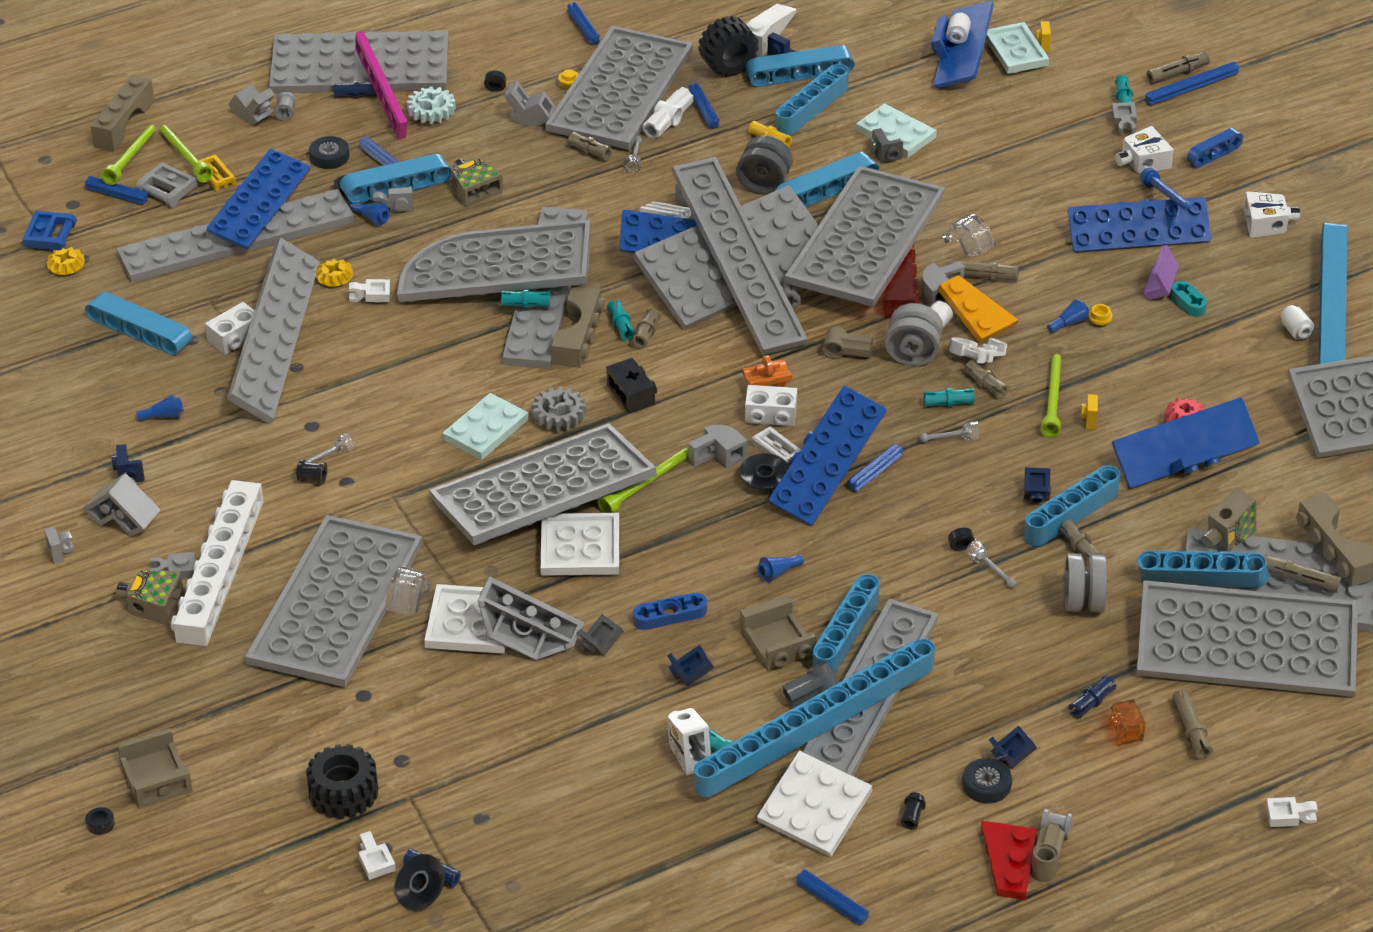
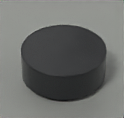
[484,70,507,92]
[948,527,975,551]
[85,807,115,835]

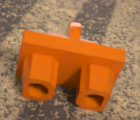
[743,355,792,387]

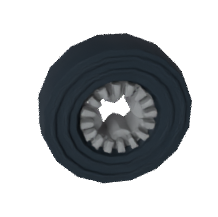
[309,136,350,169]
[962,758,1012,803]

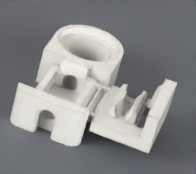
[949,337,1007,363]

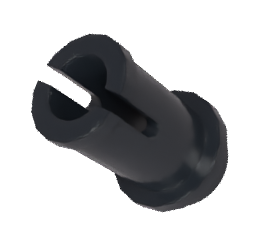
[900,792,926,830]

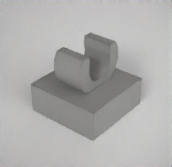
[44,527,74,564]

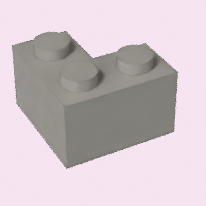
[83,473,160,537]

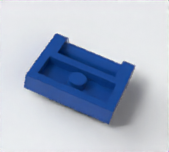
[22,211,77,251]

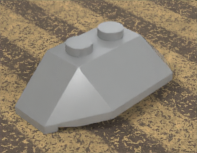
[477,576,584,661]

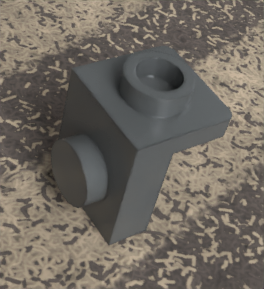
[869,128,903,163]
[577,614,624,656]

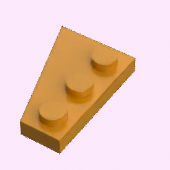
[937,275,1019,344]

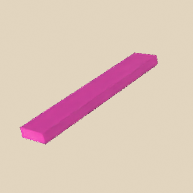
[355,31,407,139]

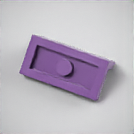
[1144,245,1179,300]

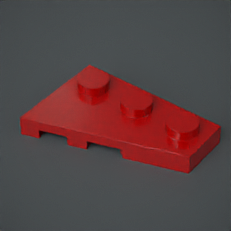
[980,820,1037,900]

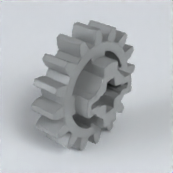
[532,386,586,431]

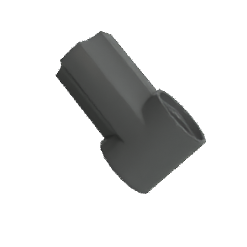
[782,661,838,707]

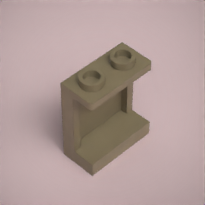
[740,595,816,671]
[117,729,193,809]

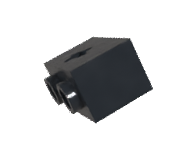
[606,357,657,414]

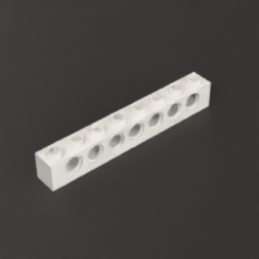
[171,480,264,646]

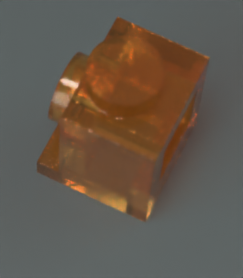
[1109,699,1146,747]

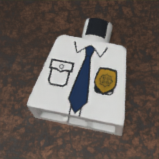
[1115,126,1174,174]
[1244,192,1300,237]
[667,708,711,776]

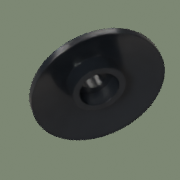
[740,453,790,490]
[395,854,445,910]

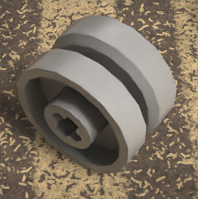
[885,303,943,366]
[1063,554,1107,612]

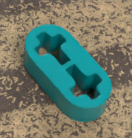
[1171,281,1207,317]

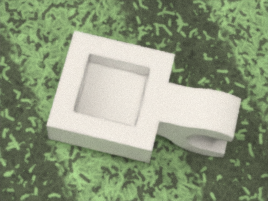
[349,279,390,302]
[1266,797,1318,827]
[358,831,396,880]

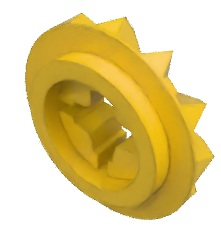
[46,247,85,275]
[315,258,353,287]

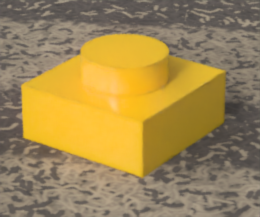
[1036,21,1051,52]
[1081,394,1098,430]

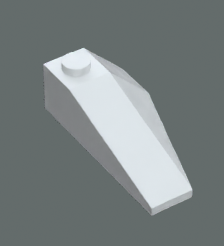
[746,4,796,57]

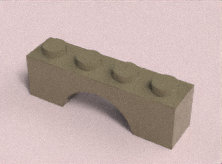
[91,75,155,152]
[551,285,605,368]
[1296,493,1373,587]

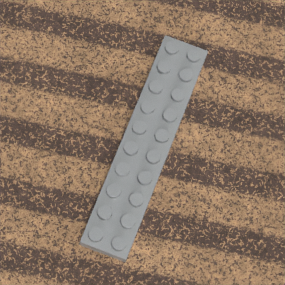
[672,157,808,355]
[117,189,354,283]
[502,207,588,369]
[227,237,320,424]
[803,599,938,776]

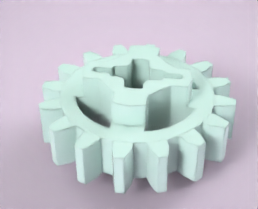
[407,86,456,124]

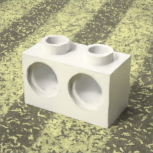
[205,302,254,355]
[745,385,797,426]

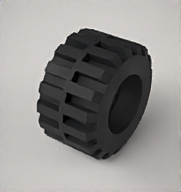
[698,16,759,77]
[306,744,378,819]

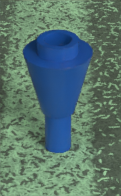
[350,203,389,226]
[1047,299,1089,333]
[136,394,184,421]
[757,554,804,582]

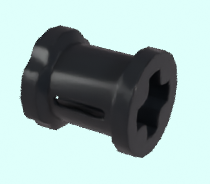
[296,459,328,485]

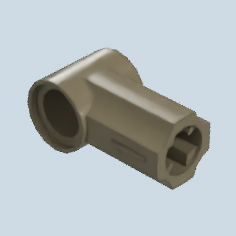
[822,327,873,359]
[1031,823,1065,882]

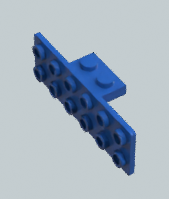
[931,0,994,88]
[206,149,310,249]
[1067,197,1212,252]
[619,209,697,254]
[769,386,887,526]
[1112,397,1259,488]

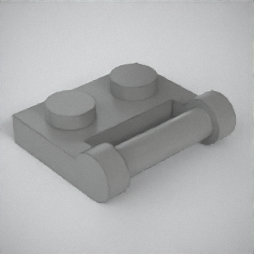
[135,163,197,208]

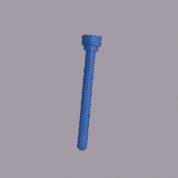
[1140,168,1191,211]

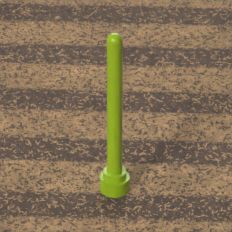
[101,125,156,185]
[160,125,213,183]
[1040,354,1062,437]
[598,448,689,513]

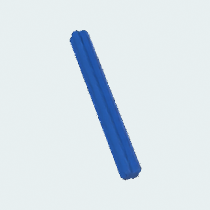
[1145,62,1239,105]

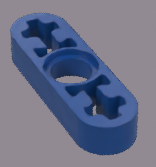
[1187,128,1243,168]
[633,593,707,630]

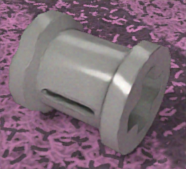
[274,92,296,121]
[780,279,801,309]
[1040,808,1073,839]

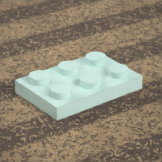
[985,22,1049,74]
[856,103,937,158]
[443,393,529,460]

